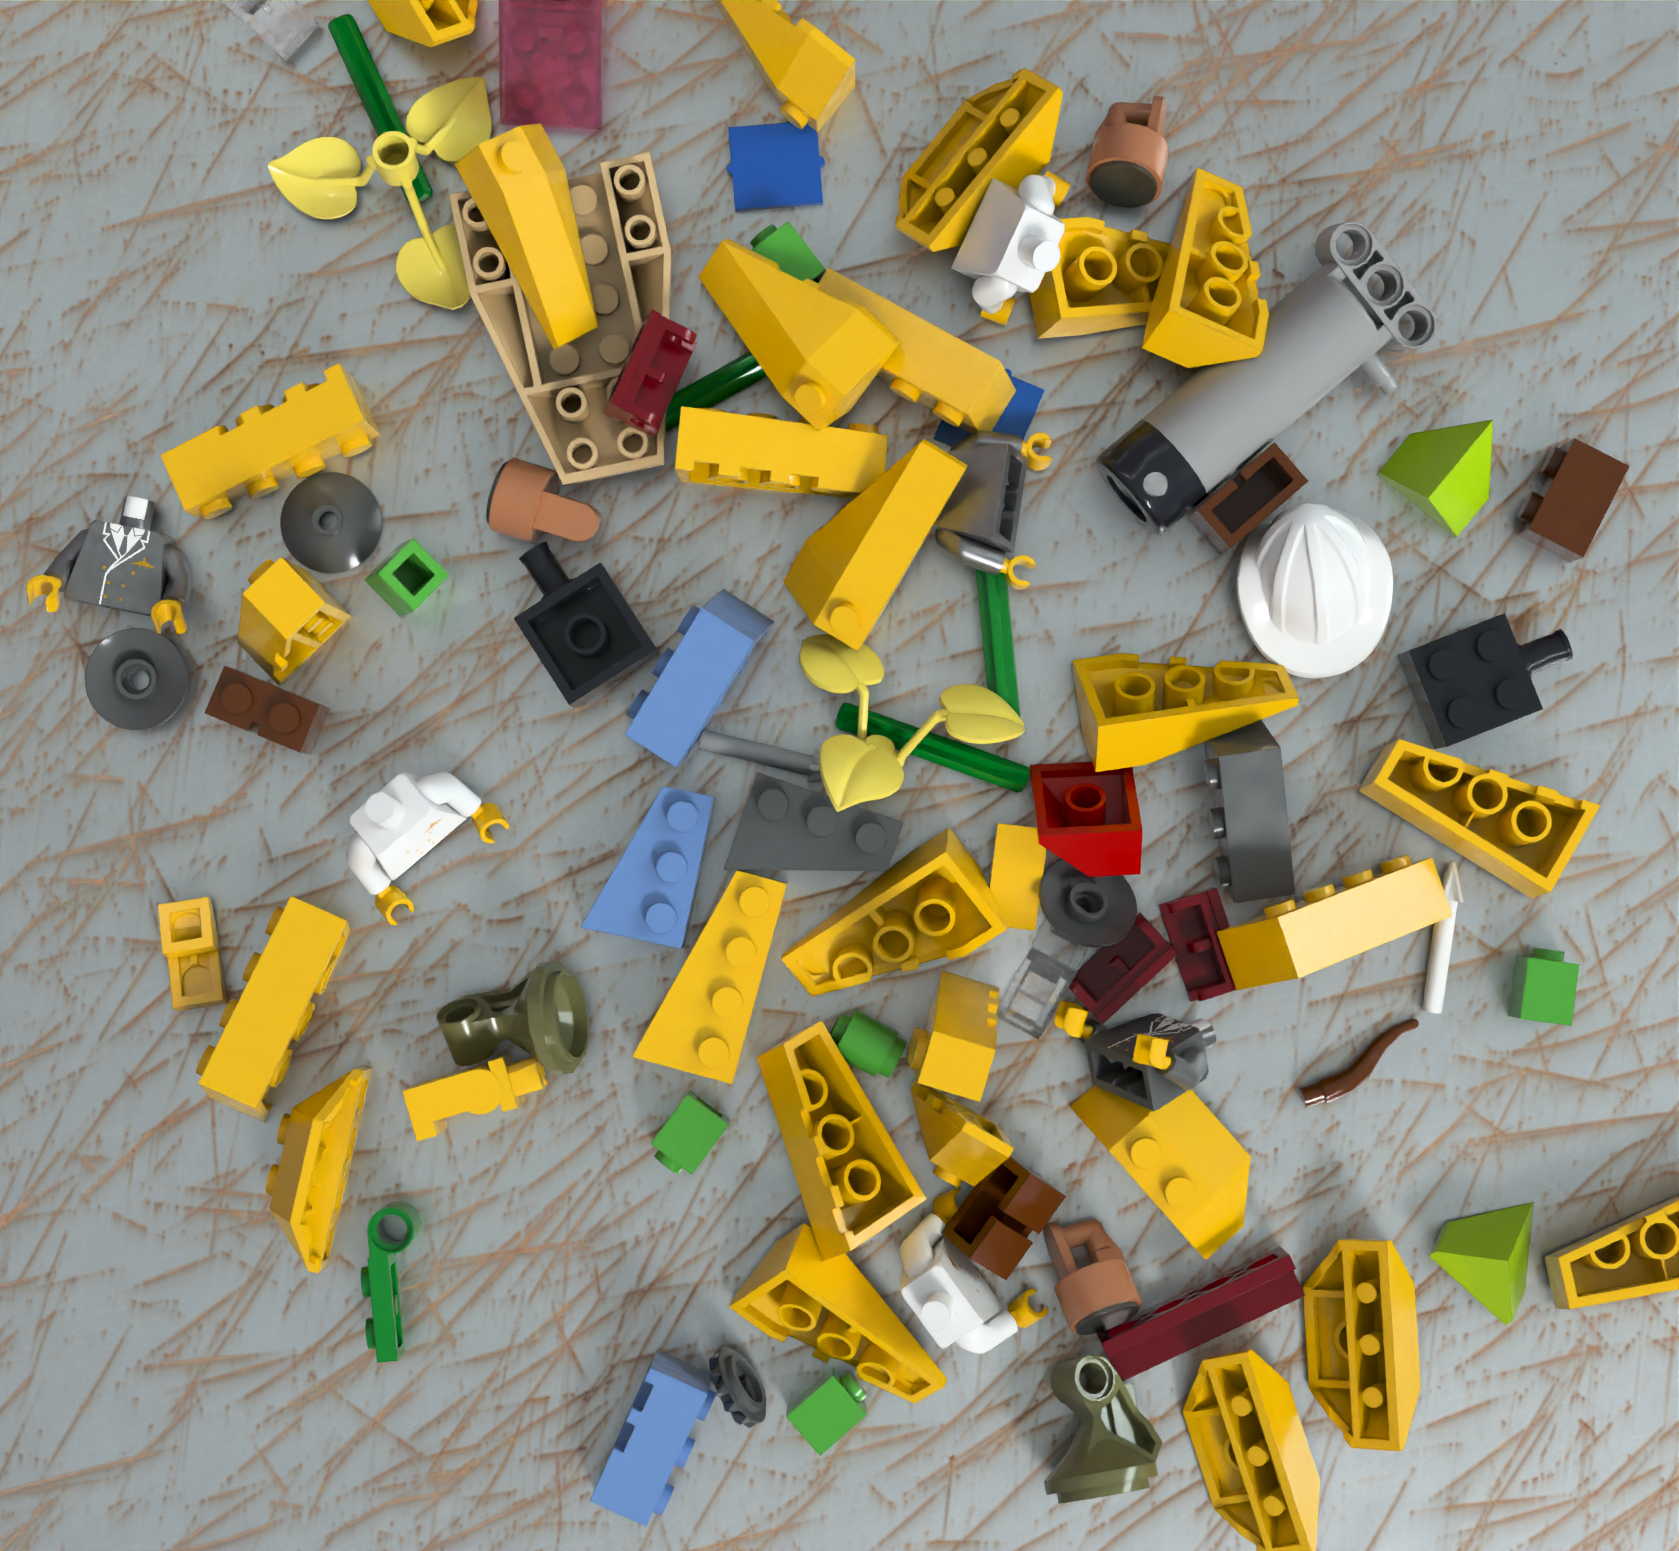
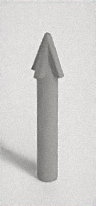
[699,730,822,782]

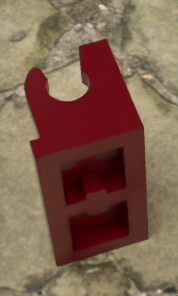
[602,309,697,437]
[1158,887,1236,1002]
[1066,912,1179,1025]

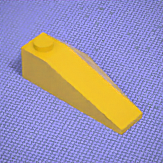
[455,123,598,350]
[1142,167,1269,368]
[783,439,968,651]
[909,1077,1014,1188]
[729,1223,947,1404]

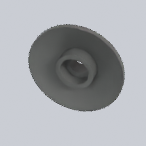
[280,472,382,574]
[85,628,188,730]
[1039,859,1137,948]

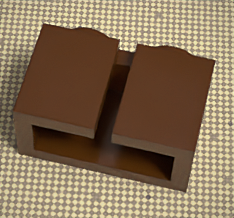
[1517,438,1630,562]
[1189,442,1308,555]
[205,666,330,755]
[941,1156,1066,1280]

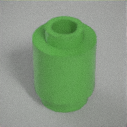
[830,1009,907,1078]

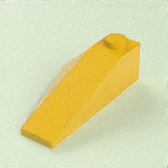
[713,0,856,133]
[1029,217,1171,339]
[698,238,901,431]
[1072,653,1299,772]
[781,827,1007,997]

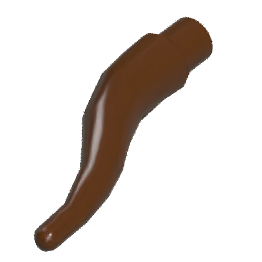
[1299,1019,1419,1108]

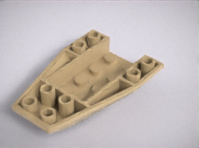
[449,152,672,486]

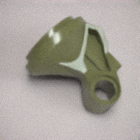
[436,962,590,1075]
[1044,1354,1162,1504]

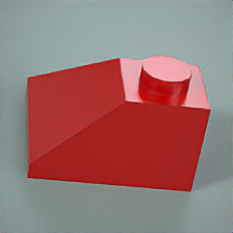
[1030,761,1143,877]

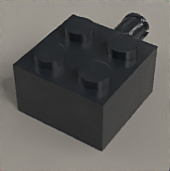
[514,542,660,708]
[1397,613,1573,749]

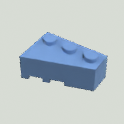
[625,589,774,767]
[590,1350,716,1526]

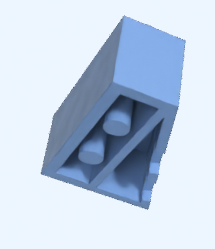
[581,786,716,949]

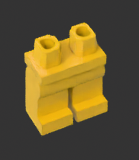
[402,1052,548,1141]

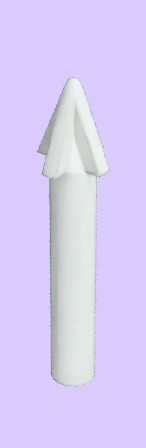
[1422,861,1464,1014]

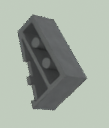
[1203,720,1295,903]
[723,772,904,871]

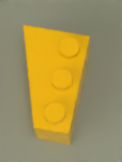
[237,557,352,686]

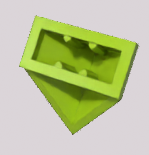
[1377,419,1493,538]
[1429,1202,1534,1326]

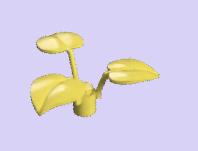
[268,77,492,310]
[799,634,1026,812]

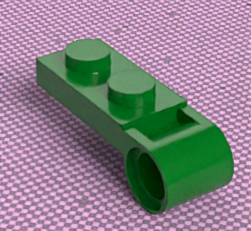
[361,1201,421,1363]

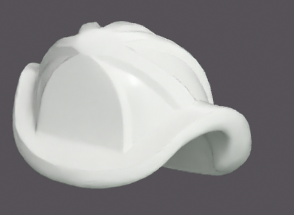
[1236,503,1393,679]

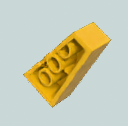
[160,363,381,520]
[675,406,888,499]
[757,1020,926,1261]

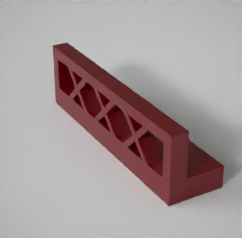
[1096,1247,1305,1381]

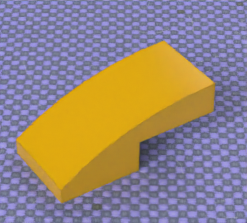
[988,823,1046,931]
[158,897,228,1011]

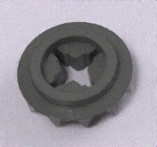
[709,1347,766,1428]

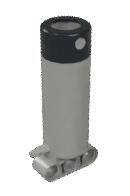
[1096,221,1437,535]

